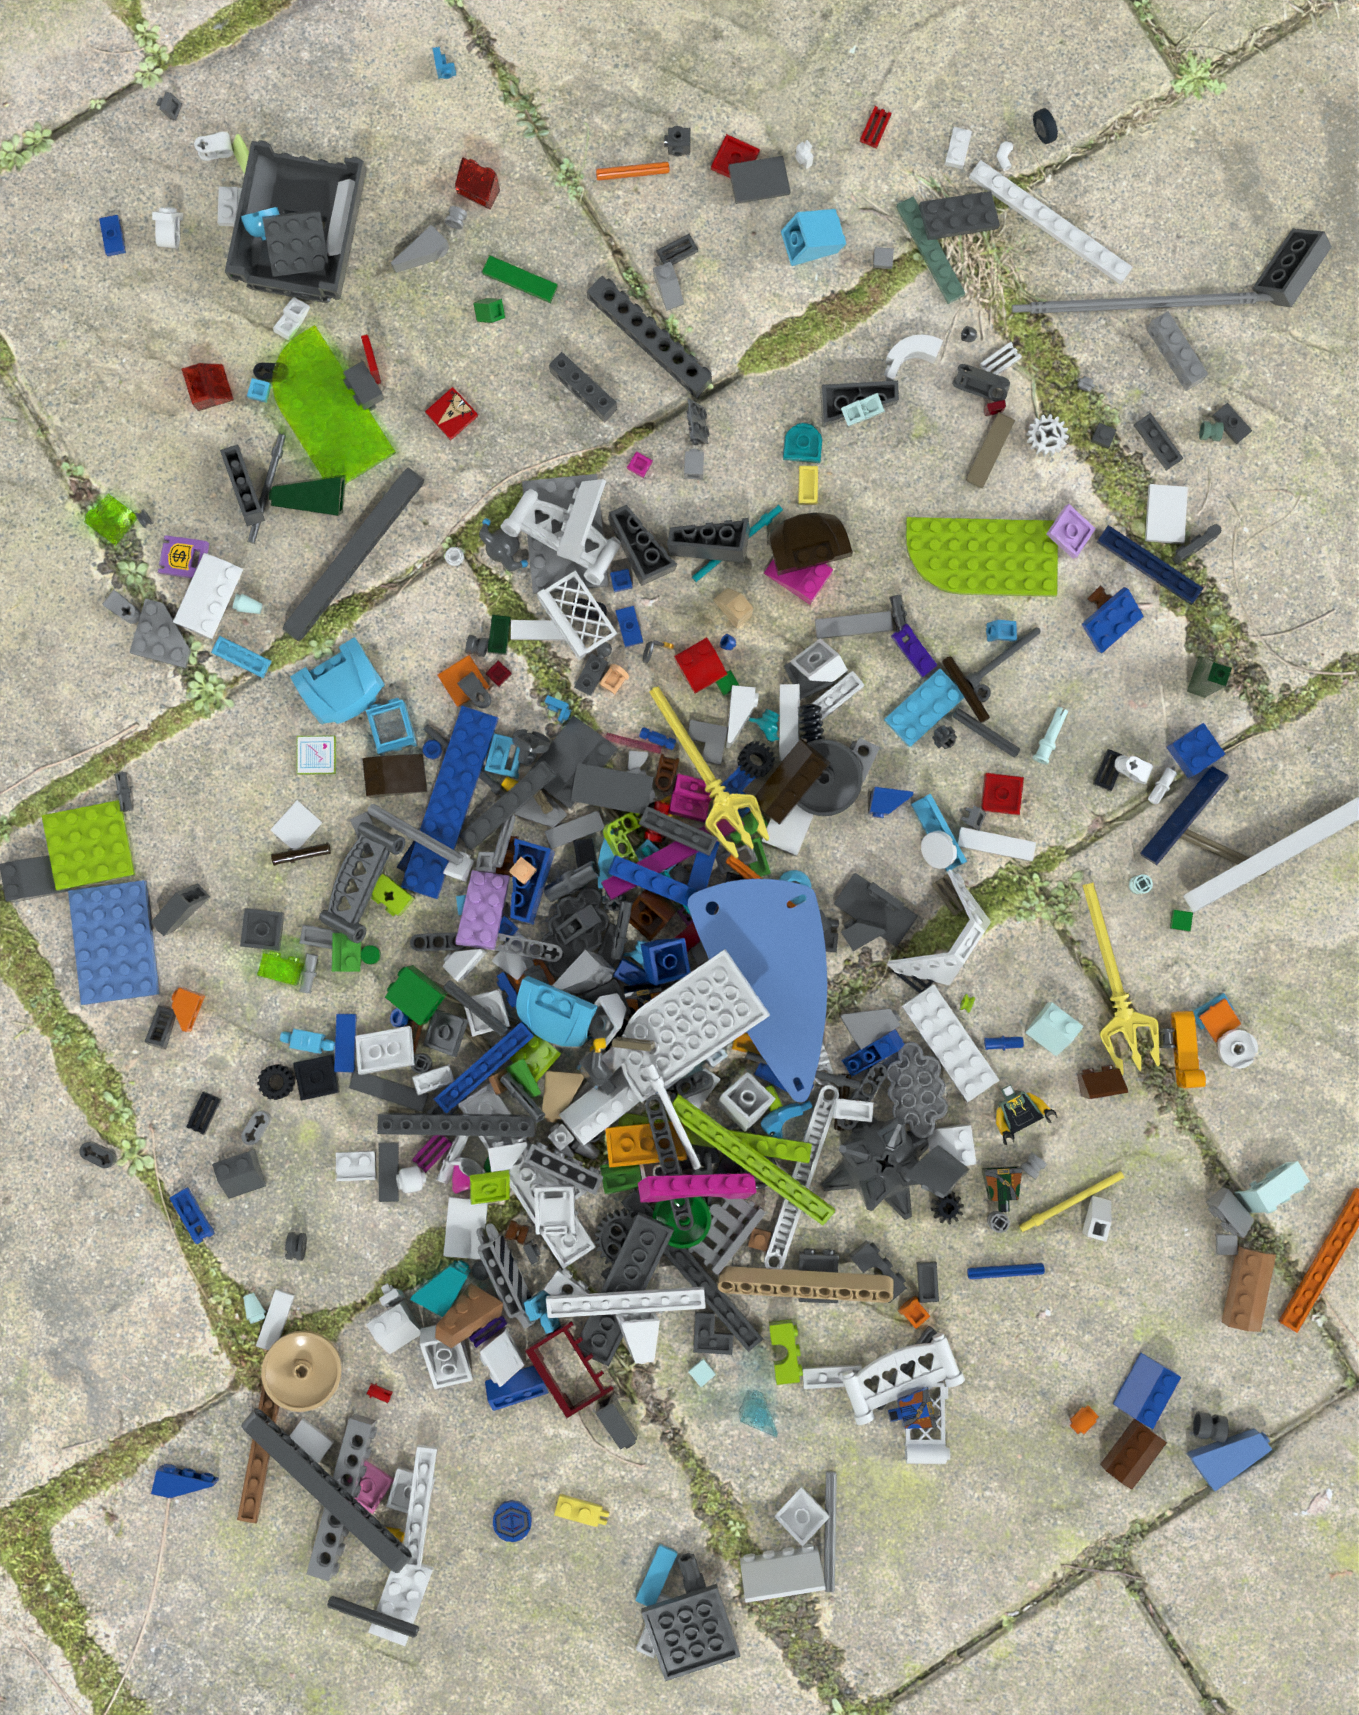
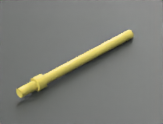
[1018,1171,1124,1232]

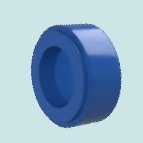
[423,740,443,760]
[390,1008,409,1028]

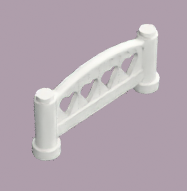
[501,489,621,585]
[842,1333,965,1425]

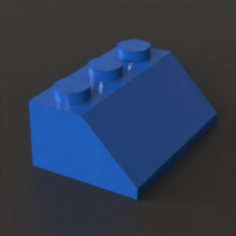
[1113,1353,1181,1429]

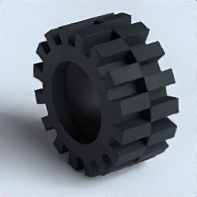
[737,741,775,779]
[257,1064,295,1100]

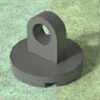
[512,729,550,766]

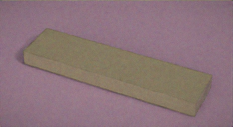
[966,412,1015,489]

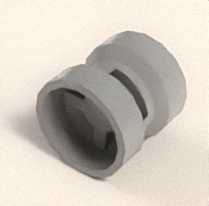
[1020,1152,1047,1180]
[987,1211,1010,1233]

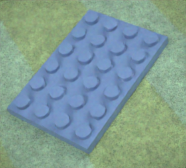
[68,880,160,1005]

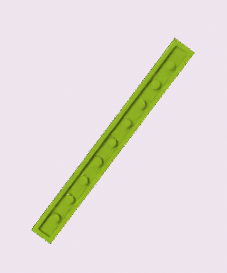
[666,1094,835,1226]
[618,1113,812,1163]

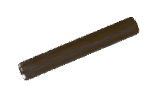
[942,656,990,723]

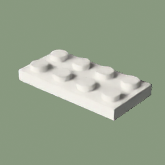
[368,1563,434,1646]

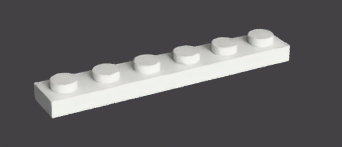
[403,1445,438,1570]

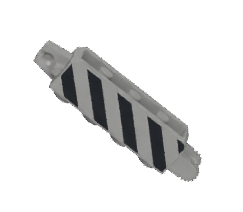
[476,1223,535,1328]

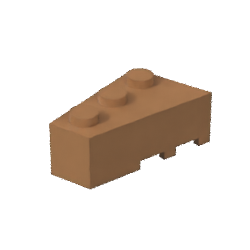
[435,1283,503,1348]

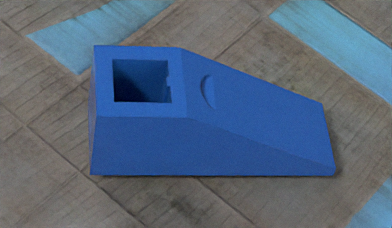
[842,1029,905,1077]
[151,1464,219,1498]

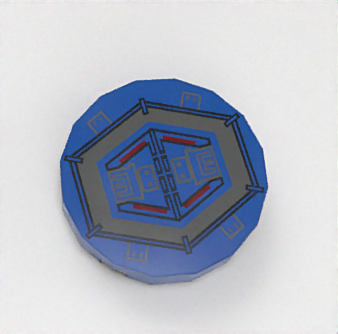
[493,1500,532,1542]

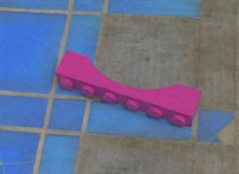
[638,1173,757,1202]

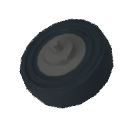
[1033,108,1058,144]

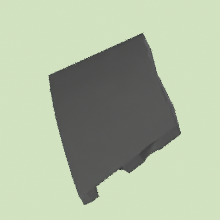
[904,1145,969,1198]

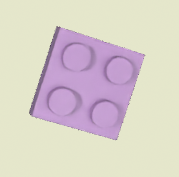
[1046,504,1096,559]

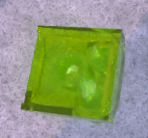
[84,493,137,546]

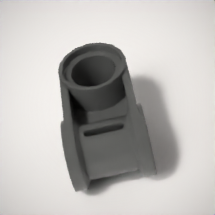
[457,672,492,709]

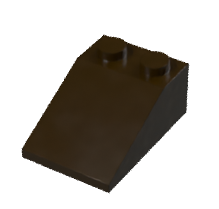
[362,754,427,798]

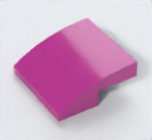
[668,774,712,823]

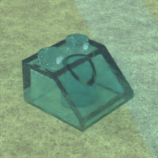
[739,1390,778,1438]

